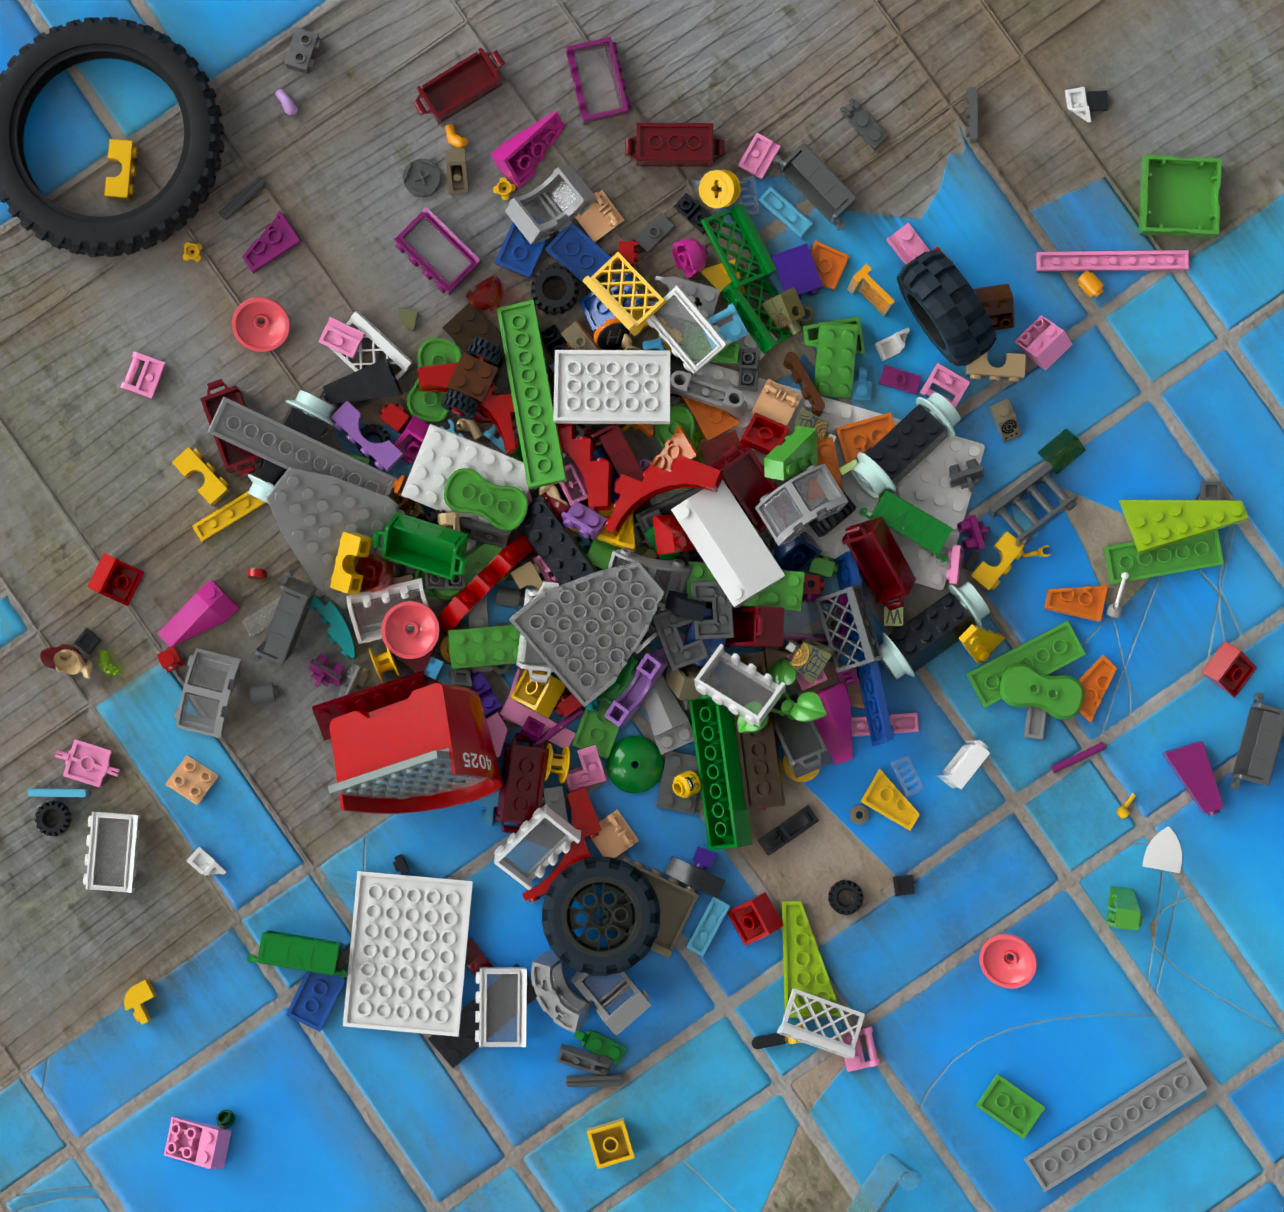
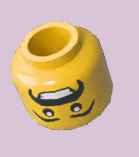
[672,771,701,798]

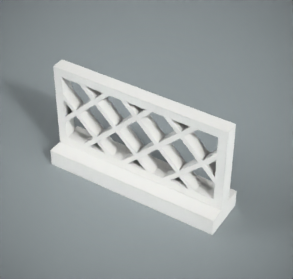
[329,311,415,380]
[777,988,865,1059]

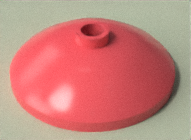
[232,297,290,352]
[381,601,439,659]
[979,934,1037,989]

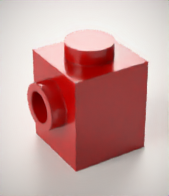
[380,403,411,433]

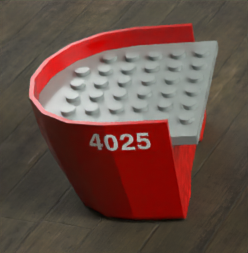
[328,683,503,814]

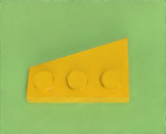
[959,625,1005,665]
[860,768,920,831]

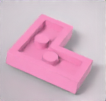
[946,545,964,585]
[566,745,606,791]

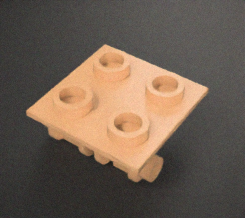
[575,190,625,242]
[751,378,802,426]
[165,755,219,805]
[591,809,639,858]

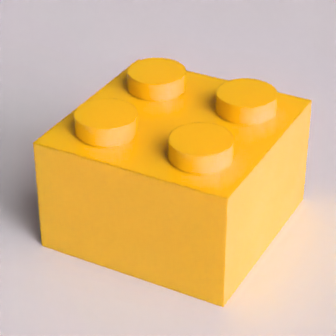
[586,1118,635,1169]

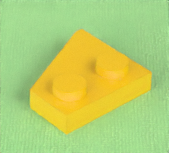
[700,259,746,296]

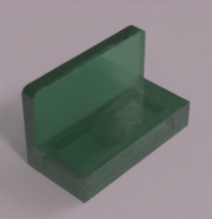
[1038,429,1086,475]

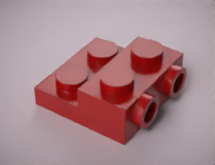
[740,412,790,455]

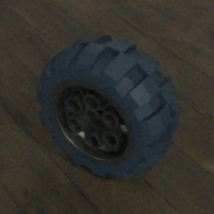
[897,250,997,367]
[542,856,661,976]

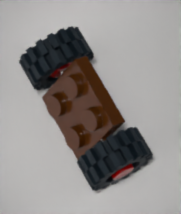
[441,337,504,420]

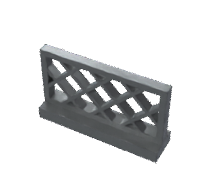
[816,585,882,673]

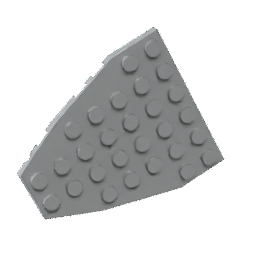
[266,467,405,609]
[509,562,664,707]

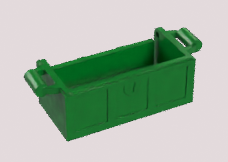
[859,490,953,563]
[372,512,468,580]
[247,930,348,978]

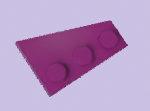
[242,211,301,274]

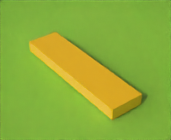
[192,491,266,542]

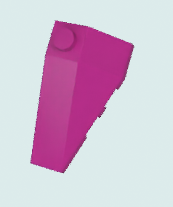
[491,111,565,189]
[393,415,429,464]
[157,580,240,647]
[814,681,853,765]

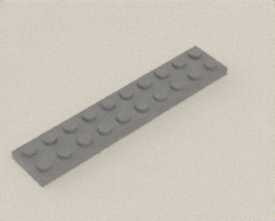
[207,397,396,496]
[1023,1055,1208,1192]

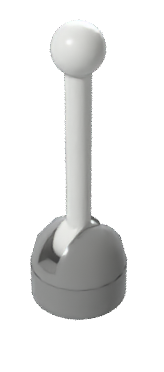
[1106,572,1129,618]

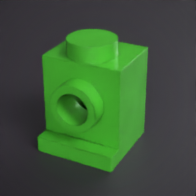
[808,556,839,578]

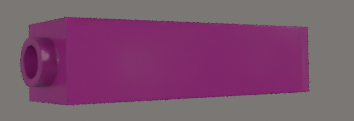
[1163,741,1224,816]

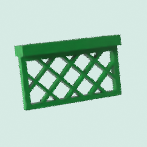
[701,203,777,288]
[721,268,795,354]

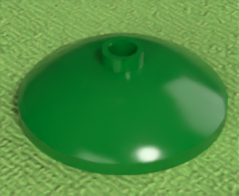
[606,736,664,793]

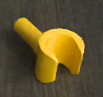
[1023,545,1051,558]
[1116,793,1136,819]

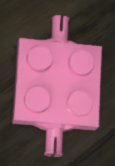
[55,739,120,788]

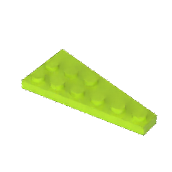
[1119,500,1249,554]
[782,901,842,1018]

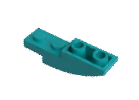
[310,595,357,659]

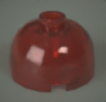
[465,275,504,311]
[355,554,393,592]

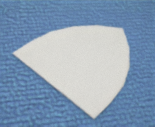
[1142,826,1182,873]

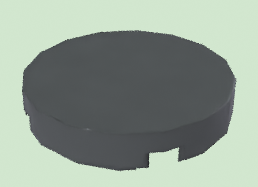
[403,159,441,197]

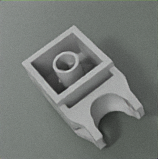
[648,276,720,327]

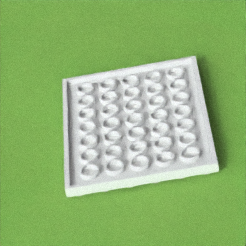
[343,871,473,1037]

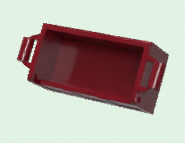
[413,47,505,125]
[625,123,724,167]
[200,379,263,477]
[584,424,643,515]
[712,443,792,532]
[842,517,916,611]
[724,606,784,648]
[493,733,549,834]

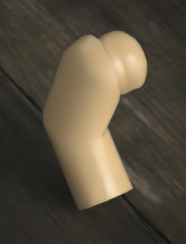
[456,418,483,440]

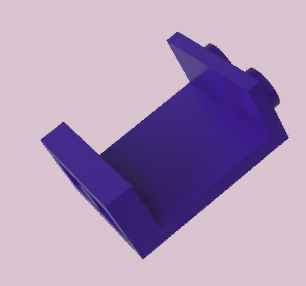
[771,243,823,300]

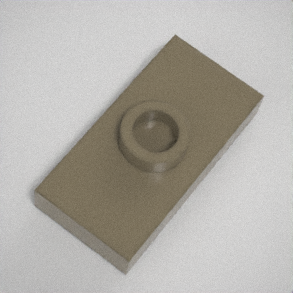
[561,321,598,350]

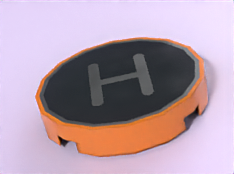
[594,318,631,350]

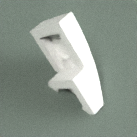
[1064,87,1091,122]
[874,327,910,361]
[187,846,227,876]

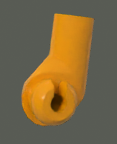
[445,124,468,149]

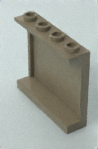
[600,860,699,958]

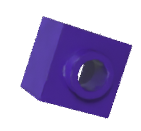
[692,846,716,870]

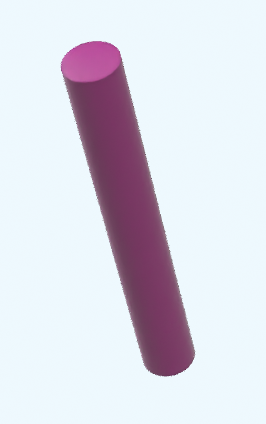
[534,707,584,748]
[1051,742,1106,773]

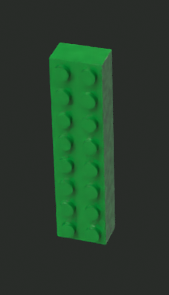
[689,691,753,850]

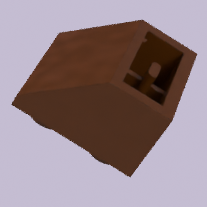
[973,284,1014,330]

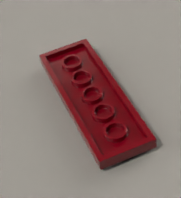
[312,671,427,741]

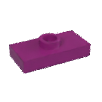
[879,365,921,395]

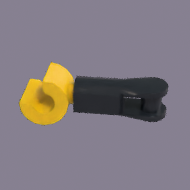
[752,1025,803,1049]

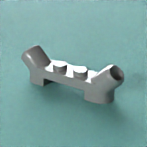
[670,371,748,418]

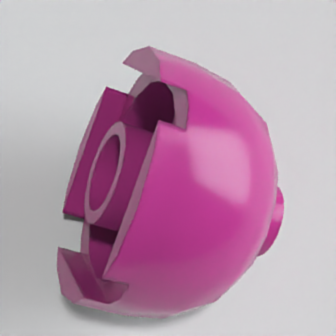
[672,238,708,278]

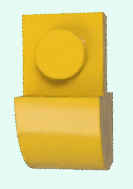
[124,979,157,1025]

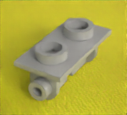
[339,664,369,697]

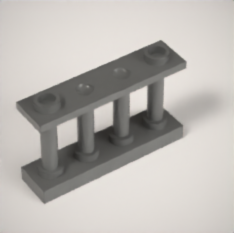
[988,462,1078,547]

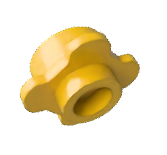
[493,177,516,200]
[182,242,203,262]

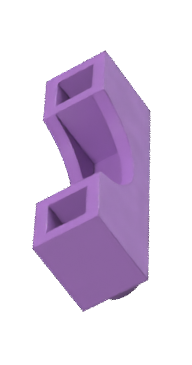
[331,401,404,472]
[604,653,668,727]

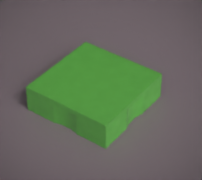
[1139,155,1222,238]

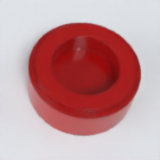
[247,568,267,579]

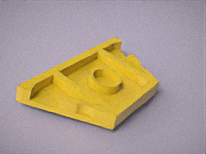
[566,504,636,552]

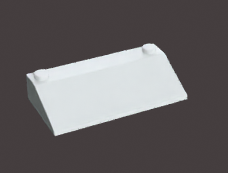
[671,479,786,608]

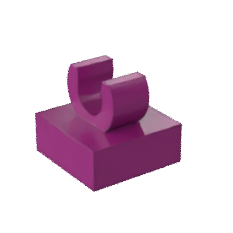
[835,668,860,687]
[520,716,545,742]

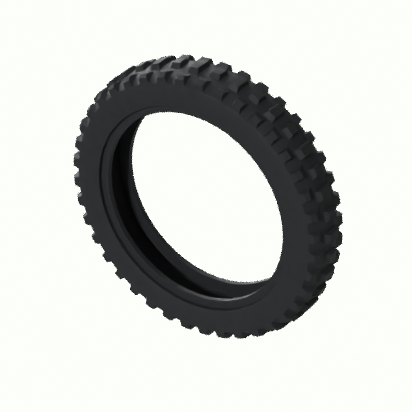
[0,17,224,257]

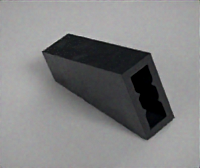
[322,359,403,404]

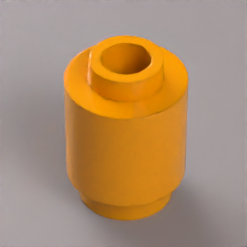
[1077,270,1105,298]

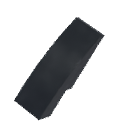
[757,805,819,856]
[664,856,725,898]

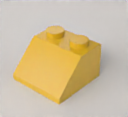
[510,669,566,718]

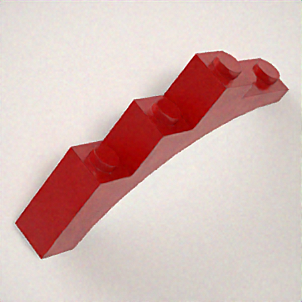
[417,363,518,455]
[515,424,613,511]
[605,454,724,536]
[437,533,535,634]
[522,787,602,903]

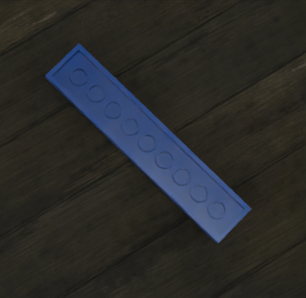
[834,551,894,746]

